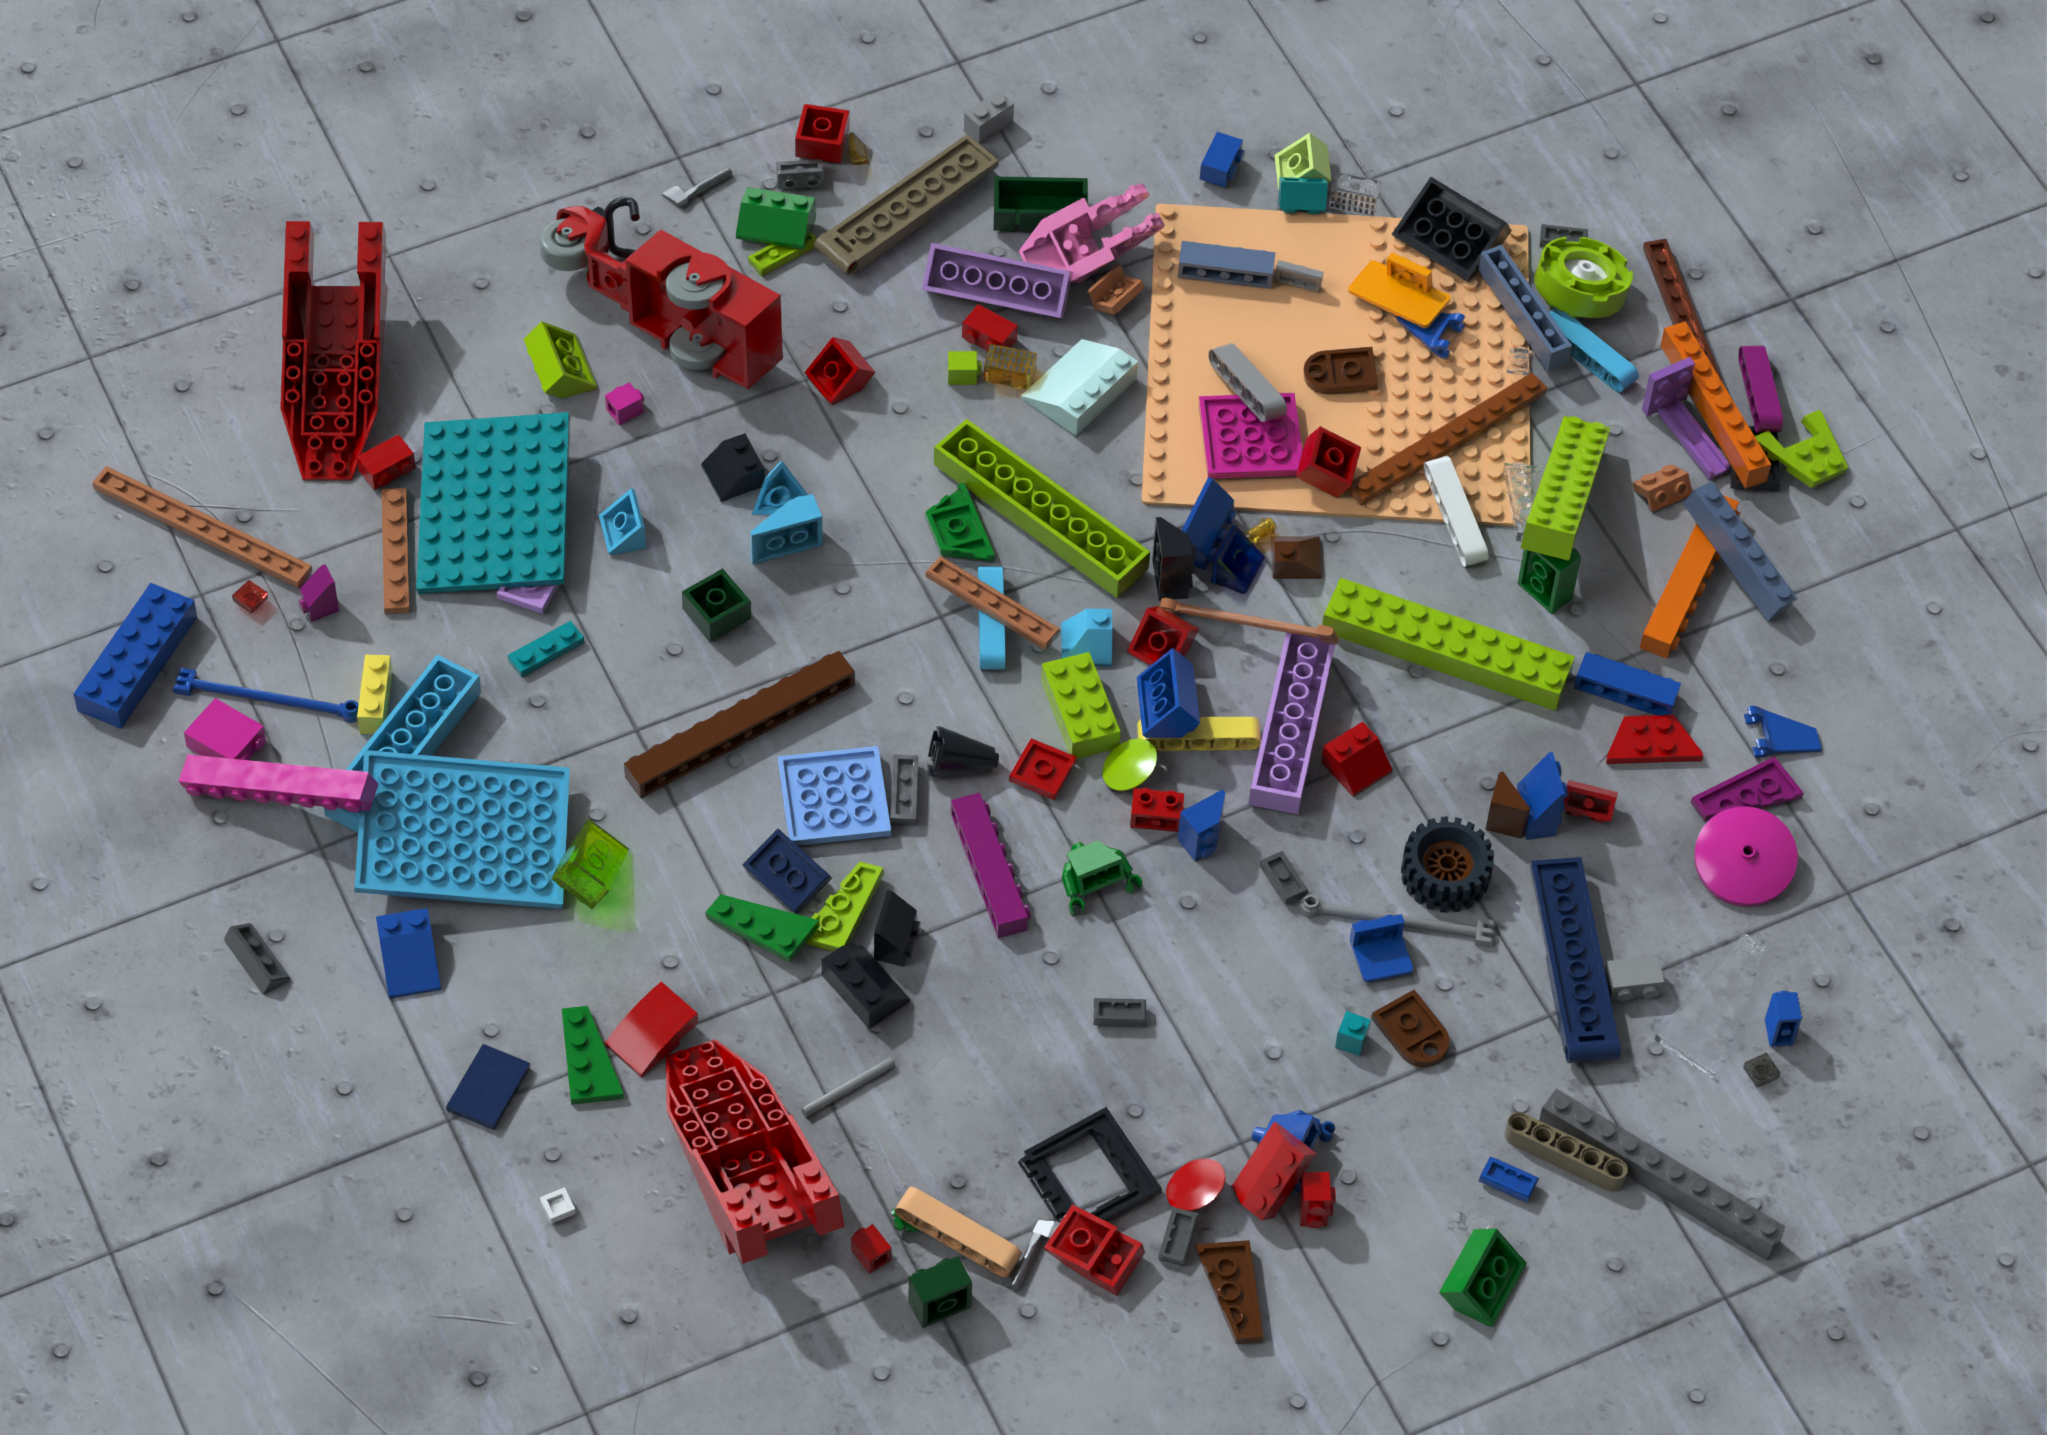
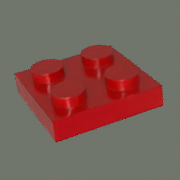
[1009,738,1077,800]

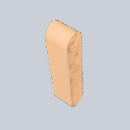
[894,1187,1022,1278]

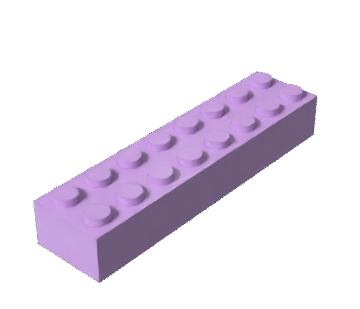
[1249,633,1335,815]

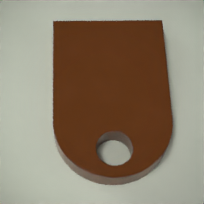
[1304,347,1378,394]
[1371,989,1449,1067]

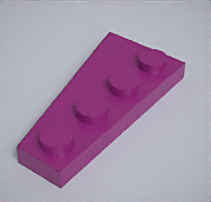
[1691,756,1804,821]

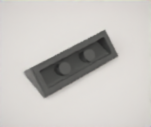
[224,923,291,994]

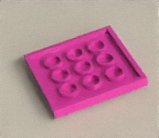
[1198,393,1302,479]

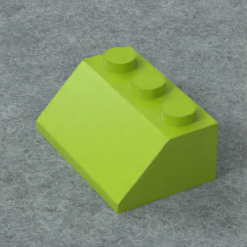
[523,321,597,399]

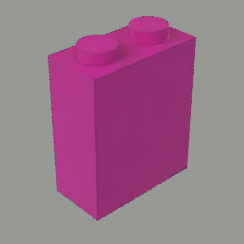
[184,698,266,760]

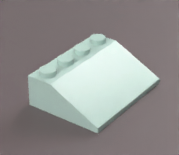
[1021,339,1138,436]

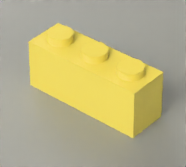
[357,654,393,734]

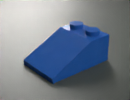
[376,908,441,999]

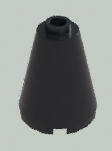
[927,726,999,777]

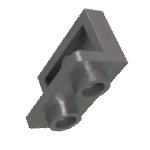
[776,159,824,189]

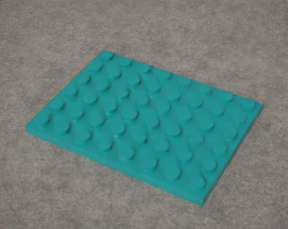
[416,412,570,594]

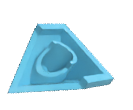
[752,461,808,515]

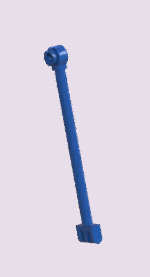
[172,668,359,723]

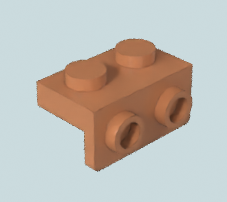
[1088,265,1145,315]
[1632,465,1692,512]

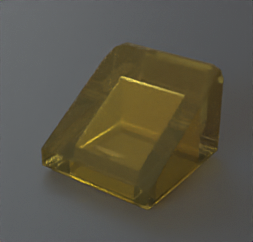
[849,132,869,165]

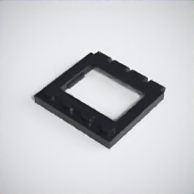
[1018,1107,1162,1222]

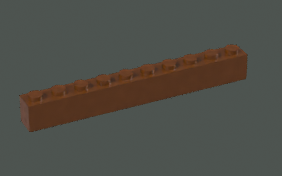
[624,651,855,798]

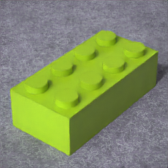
[1041,652,1121,759]

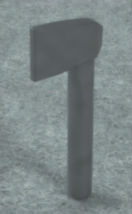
[661,168,732,207]
[1010,1220,1060,1290]

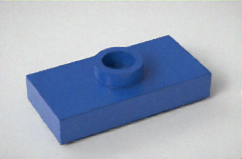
[1479,1156,1539,1203]

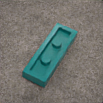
[507,620,585,678]

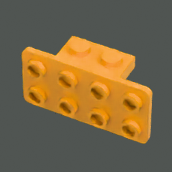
[1348,253,1450,328]

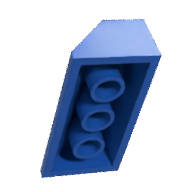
[1137,648,1200,738]

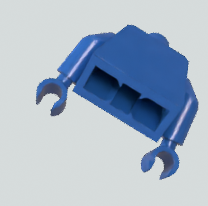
[1252,1110,1335,1194]

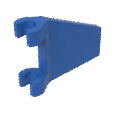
[1397,312,1465,359]
[1744,706,1822,758]

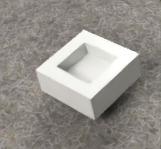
[540,1187,576,1224]

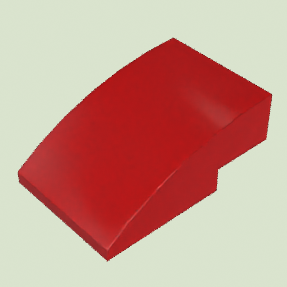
[605,981,698,1078]
[1044,1204,1145,1296]

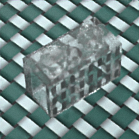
[1329,172,1381,216]

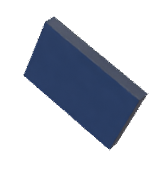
[742,828,832,914]
[446,1044,531,1130]

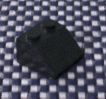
[701,433,765,502]
[874,890,921,967]

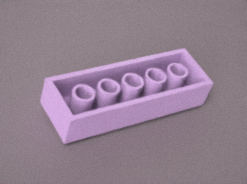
[922,243,1073,319]

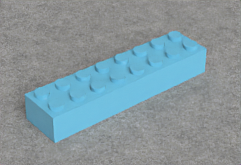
[324,655,481,833]

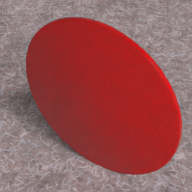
[1166,1159,1226,1211]

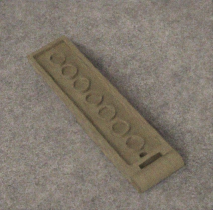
[814,134,999,276]

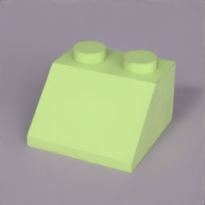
[1275,133,1332,191]

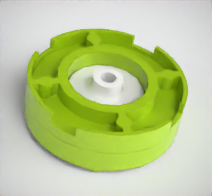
[1534,237,1633,318]

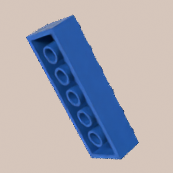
[73,582,197,729]

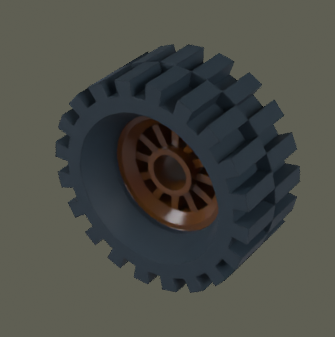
[1401,816,1494,913]

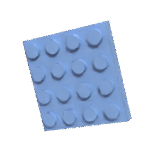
[778,746,891,846]

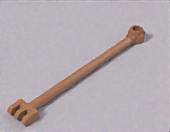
[1159,598,1339,645]

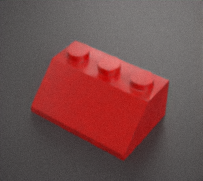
[1231,1122,1317,1221]

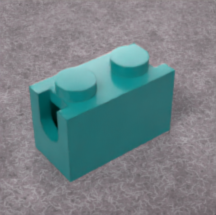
[1278,177,1328,214]

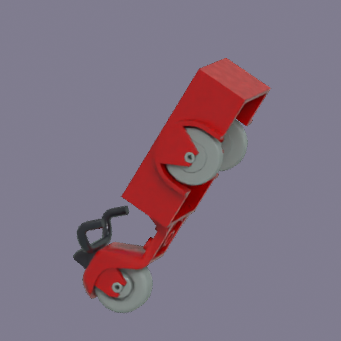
[539,196,783,390]

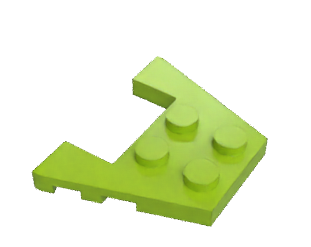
[1755,409,1848,488]

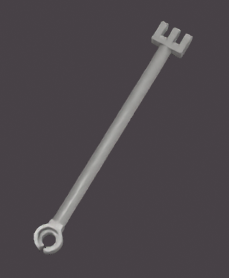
[1300,894,1496,947]

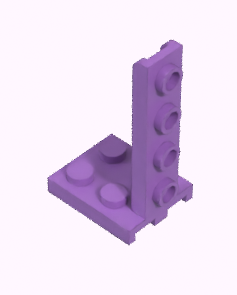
[1642,357,1730,480]

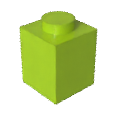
[948,351,982,385]

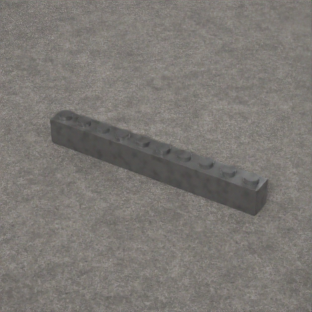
[1539,1089,1786,1261]

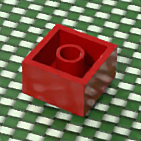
[795,104,850,163]
[1296,426,1361,498]

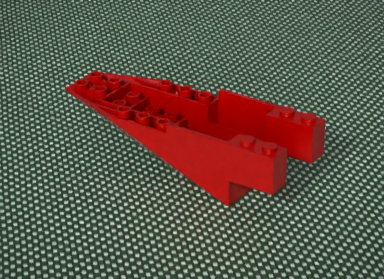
[280,221,388,480]
[666,1039,845,1264]

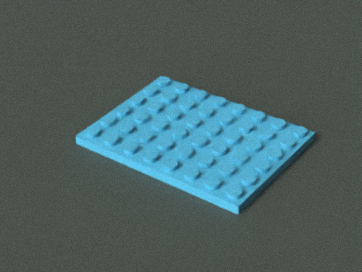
[354,750,570,909]

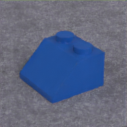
[1178,789,1226,861]

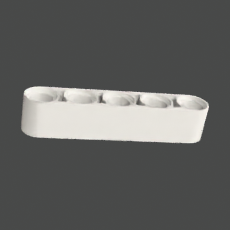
[1424,456,1489,567]

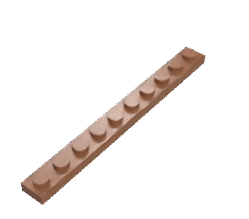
[92,466,312,588]

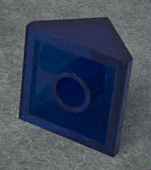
[1211,525,1265,594]

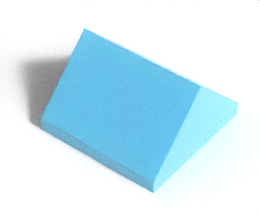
[599,488,646,555]

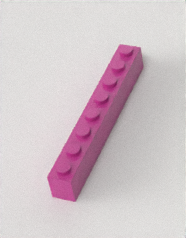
[178,754,378,813]

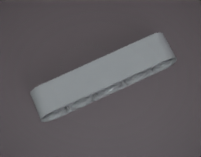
[1208,343,1287,422]

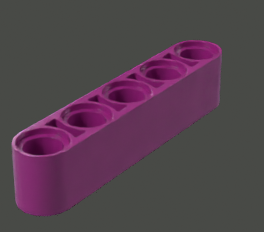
[1738,345,1783,433]

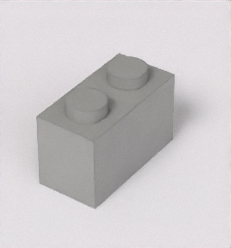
[964,90,1014,144]
[1605,956,1664,1001]

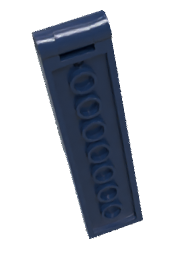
[1530,857,1621,1063]

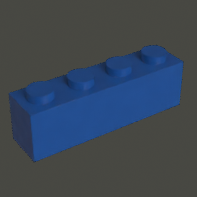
[1574,652,1681,715]

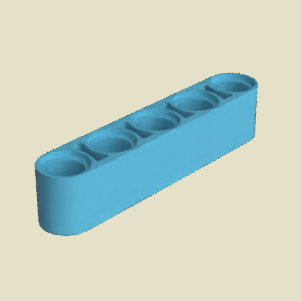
[1549,307,1639,393]
[978,567,1005,670]

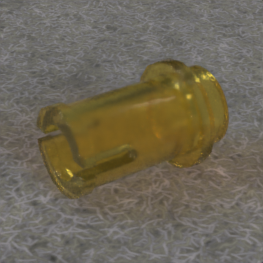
[1244,517,1277,545]

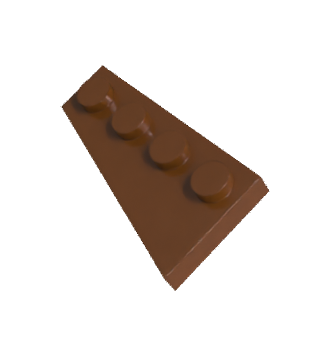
[1196,1240,1263,1344]

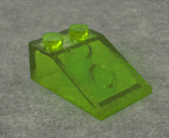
[551,818,629,909]

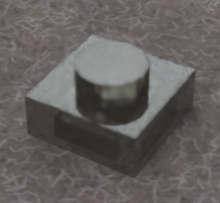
[1743,1052,1781,1088]

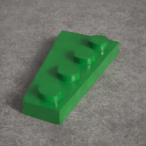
[705,894,820,963]
[562,1006,624,1105]

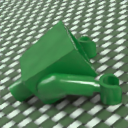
[1062,841,1142,916]

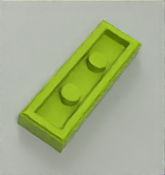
[748,232,817,277]

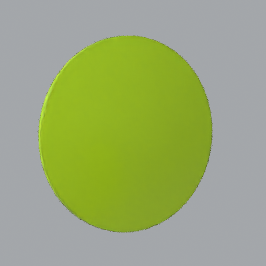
[1102,739,1157,791]

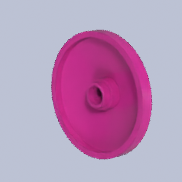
[1694,807,1798,907]

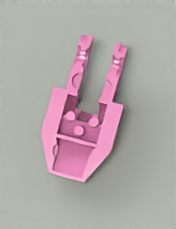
[1019,184,1165,283]

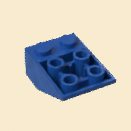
[1516,752,1568,840]

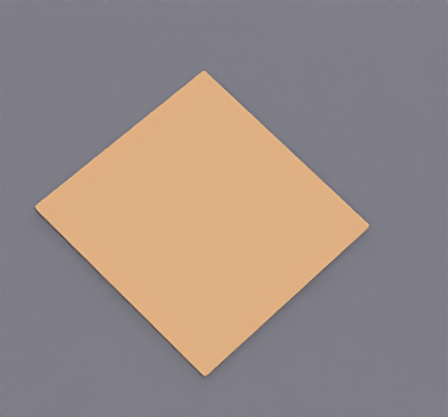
[1142,204,1530,527]

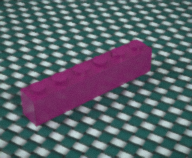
[950,793,1031,938]

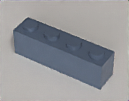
[1177,241,1276,289]

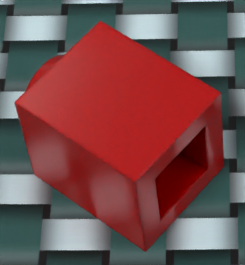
[851,1224,892,1274]

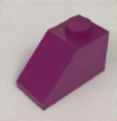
[298,564,339,622]

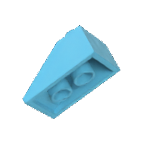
[750,494,823,565]

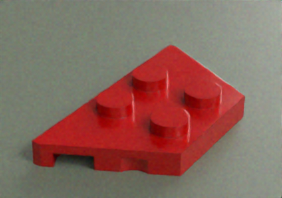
[1606,715,1703,764]

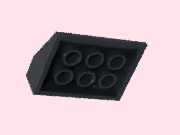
[1391,177,1512,282]

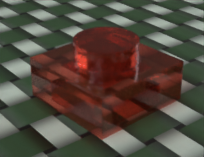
[232,580,268,614]

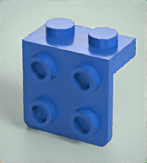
[1349,914,1413,983]

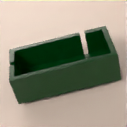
[993,176,1088,231]

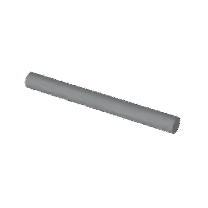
[801,1057,895,1117]

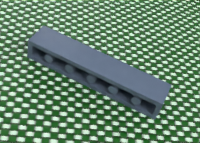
[1478,245,1572,371]
[1683,481,1798,621]

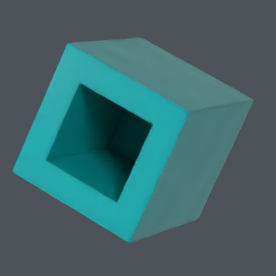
[1335,1011,1371,1056]

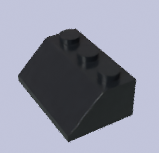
[1152,517,1196,601]
[821,946,911,1029]

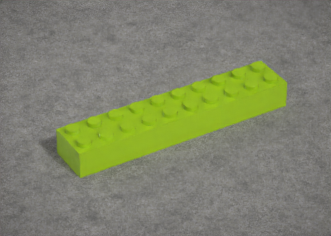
[1520,416,1610,561]
[934,418,1150,598]
[1322,577,1575,711]

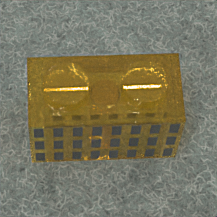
[983,344,1037,390]

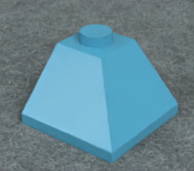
[1061,609,1112,667]

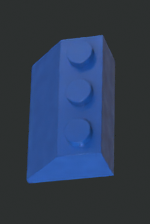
[1182,477,1237,570]

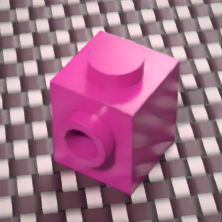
[605,382,644,425]

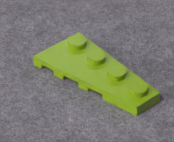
[806,861,885,951]

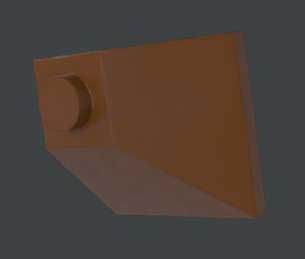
[1271,536,1322,579]

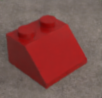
[804,337,876,405]
[1127,606,1199,665]
[1321,721,1392,796]

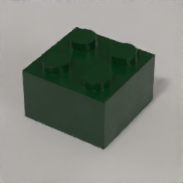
[682,568,751,642]
[908,1256,972,1329]

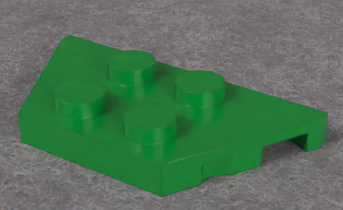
[925,483,995,561]

